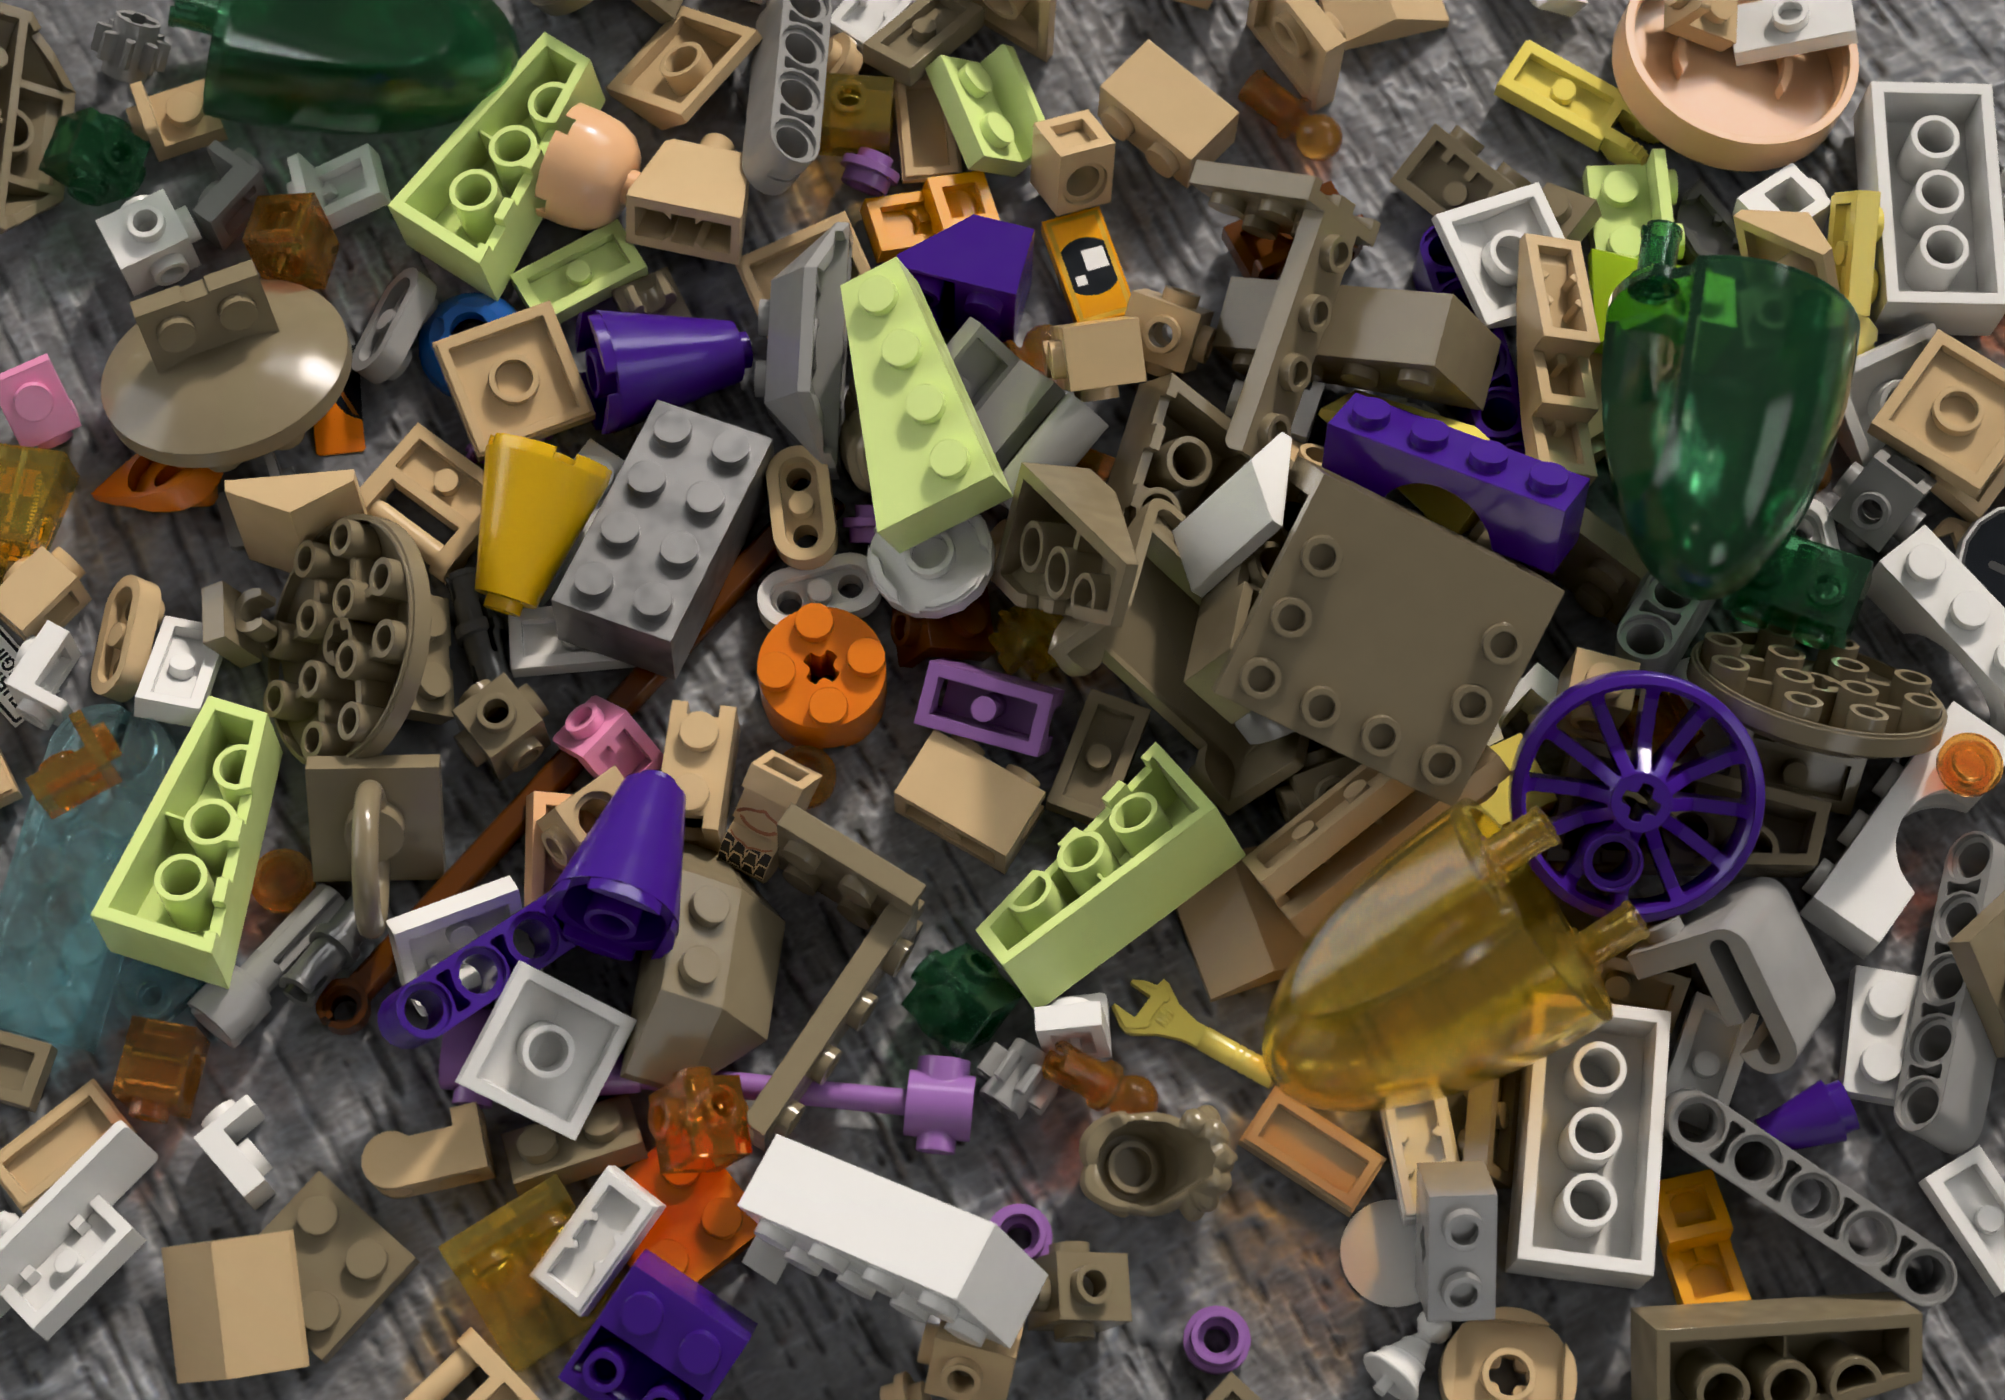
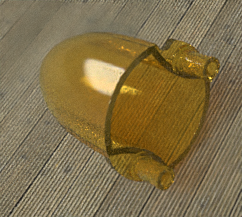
[1262,797,1651,1113]

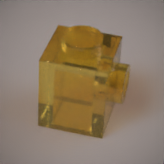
[818,73,895,157]

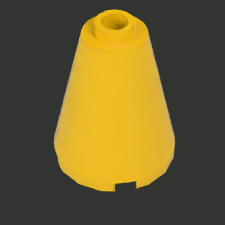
[474,433,612,617]

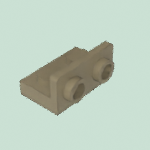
[1390,123,1532,216]

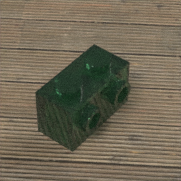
[1723,520,1874,650]

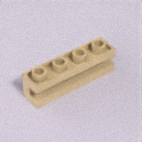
[1241,745,1511,938]

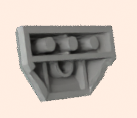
[754,222,853,480]

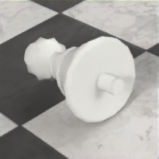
[1363,1311,1453,1400]

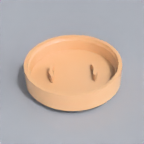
[1612,0,1859,172]

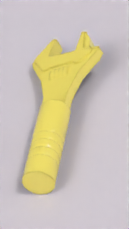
[1112,979,1281,1089]

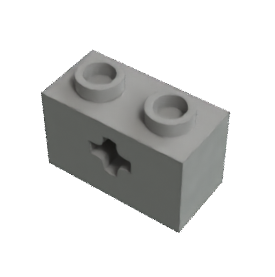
[1415,1160,1498,1322]

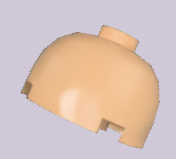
[535,103,641,231]

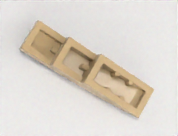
[1516,233,1600,486]

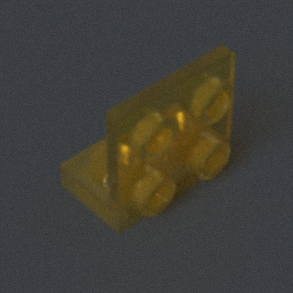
[438,1174,621,1373]

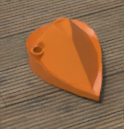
[91,453,224,512]

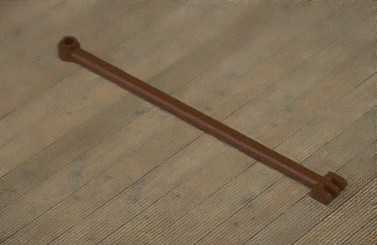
[315,478,846,1036]

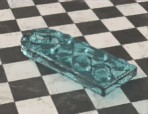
[0,704,178,1053]

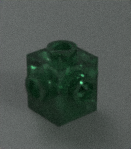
[38,107,151,206]
[901,943,1023,1058]

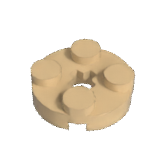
[1438,1307,1577,1400]

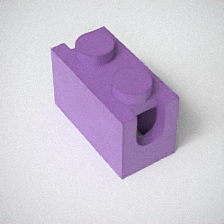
[914,657,1065,757]

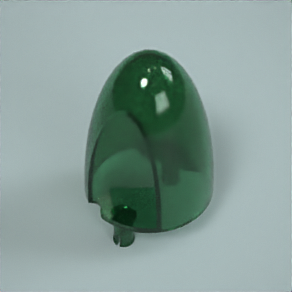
[168,0,521,135]
[1601,219,1860,601]

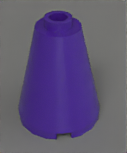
[575,310,753,434]
[545,769,686,961]

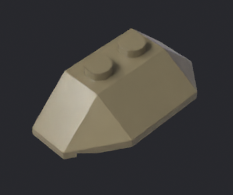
[0,2,76,234]
[620,841,785,1095]

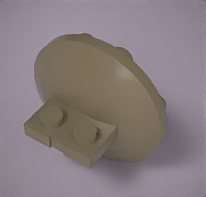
[101,259,352,473]
[261,514,455,765]
[1686,622,1948,815]

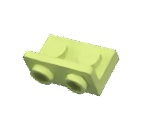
[925,44,1045,177]
[1582,148,1685,264]

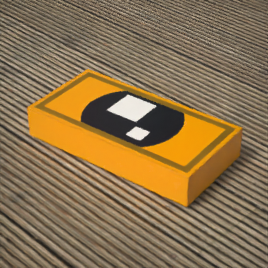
[1041,206,1131,323]

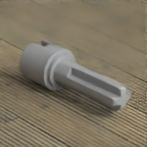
[187,884,345,1049]

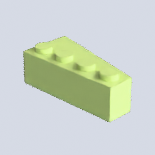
[387,32,606,301]
[840,256,1013,553]
[90,696,283,989]
[975,742,1246,1009]

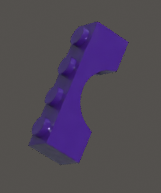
[1322,392,1590,574]

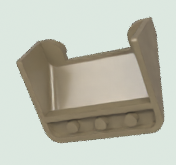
[1048,498,1310,816]

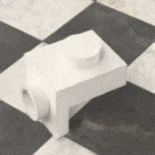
[287,143,391,232]
[5,620,81,733]

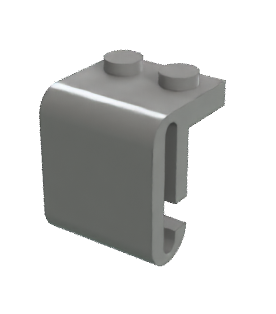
[946,316,1108,511]
[1627,877,1836,1074]

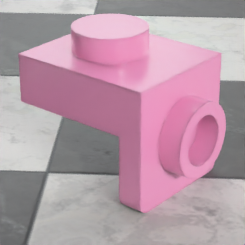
[0,353,82,451]

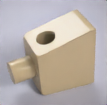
[626,133,749,265]

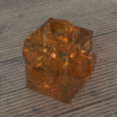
[648,1066,753,1174]

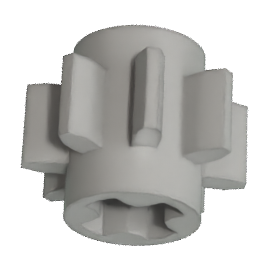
[90,10,172,83]
[977,1038,1059,1121]

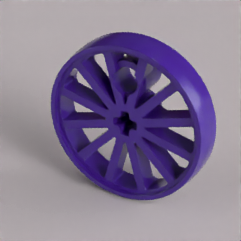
[1508,670,1765,923]

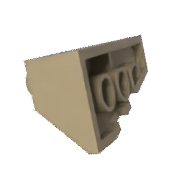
[992,462,1139,627]

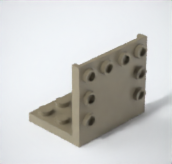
[1212,456,1565,808]

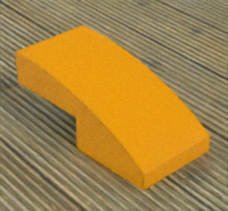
[860,171,1000,263]
[1657,1169,1752,1305]

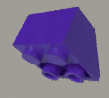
[897,214,1035,348]
[558,1248,758,1400]

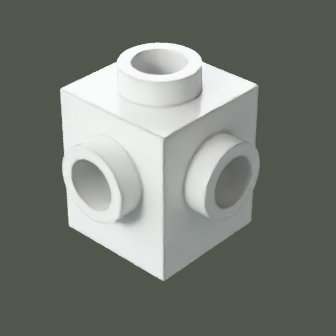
[95,189,202,297]

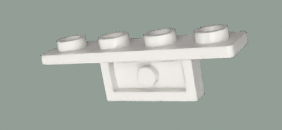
[0,1121,158,1341]

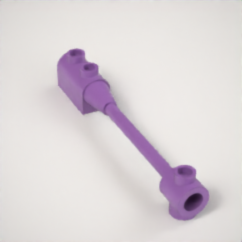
[439,1009,976,1155]

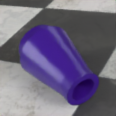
[1754,1080,1860,1150]

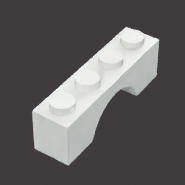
[1861,525,2005,736]
[1799,701,2005,960]

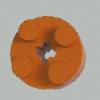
[757,603,887,751]

